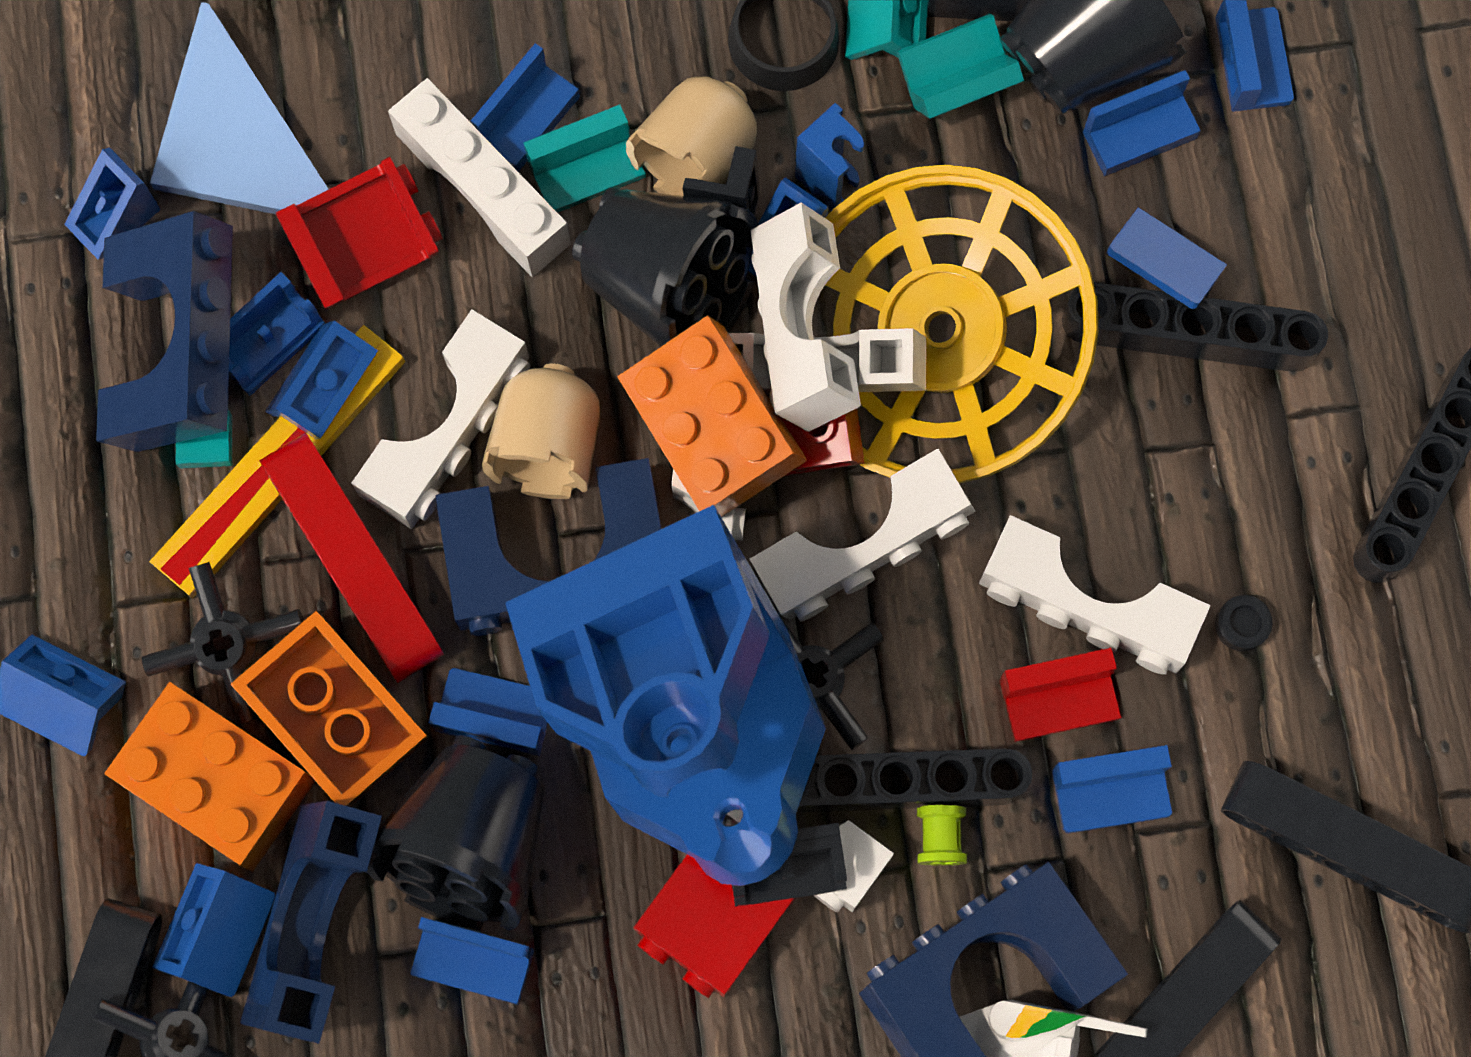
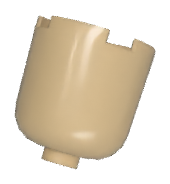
[626,76,757,196]
[482,364,600,499]

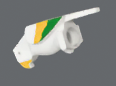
[959,1000,1148,1057]

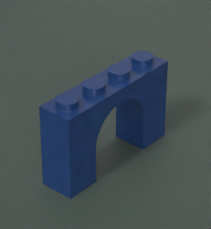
[96,211,233,452]
[435,458,661,636]
[240,801,382,1044]
[859,862,1128,1057]

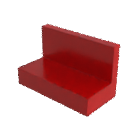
[999,647,1121,743]

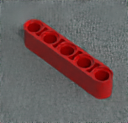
[259,433,444,683]

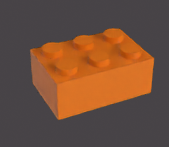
[617,315,807,517]
[231,610,428,807]
[104,682,315,872]

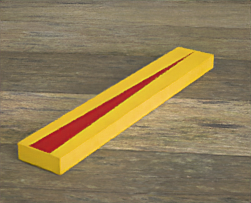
[149,325,405,599]

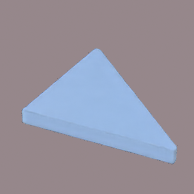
[150,2,329,214]

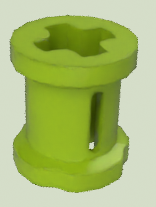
[917,805,967,866]

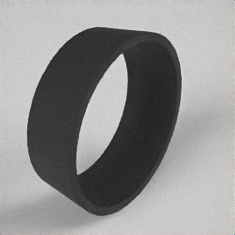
[728,0,840,91]

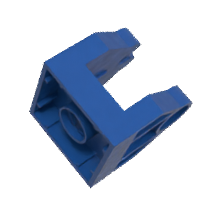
[505,505,826,886]

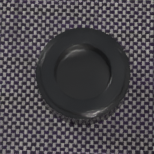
[1215,595,1273,652]

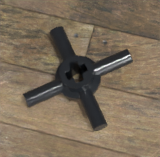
[142,562,304,724]
[778,614,884,751]
[91,981,235,1057]

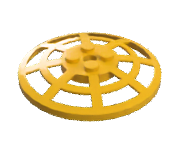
[825,165,1099,484]

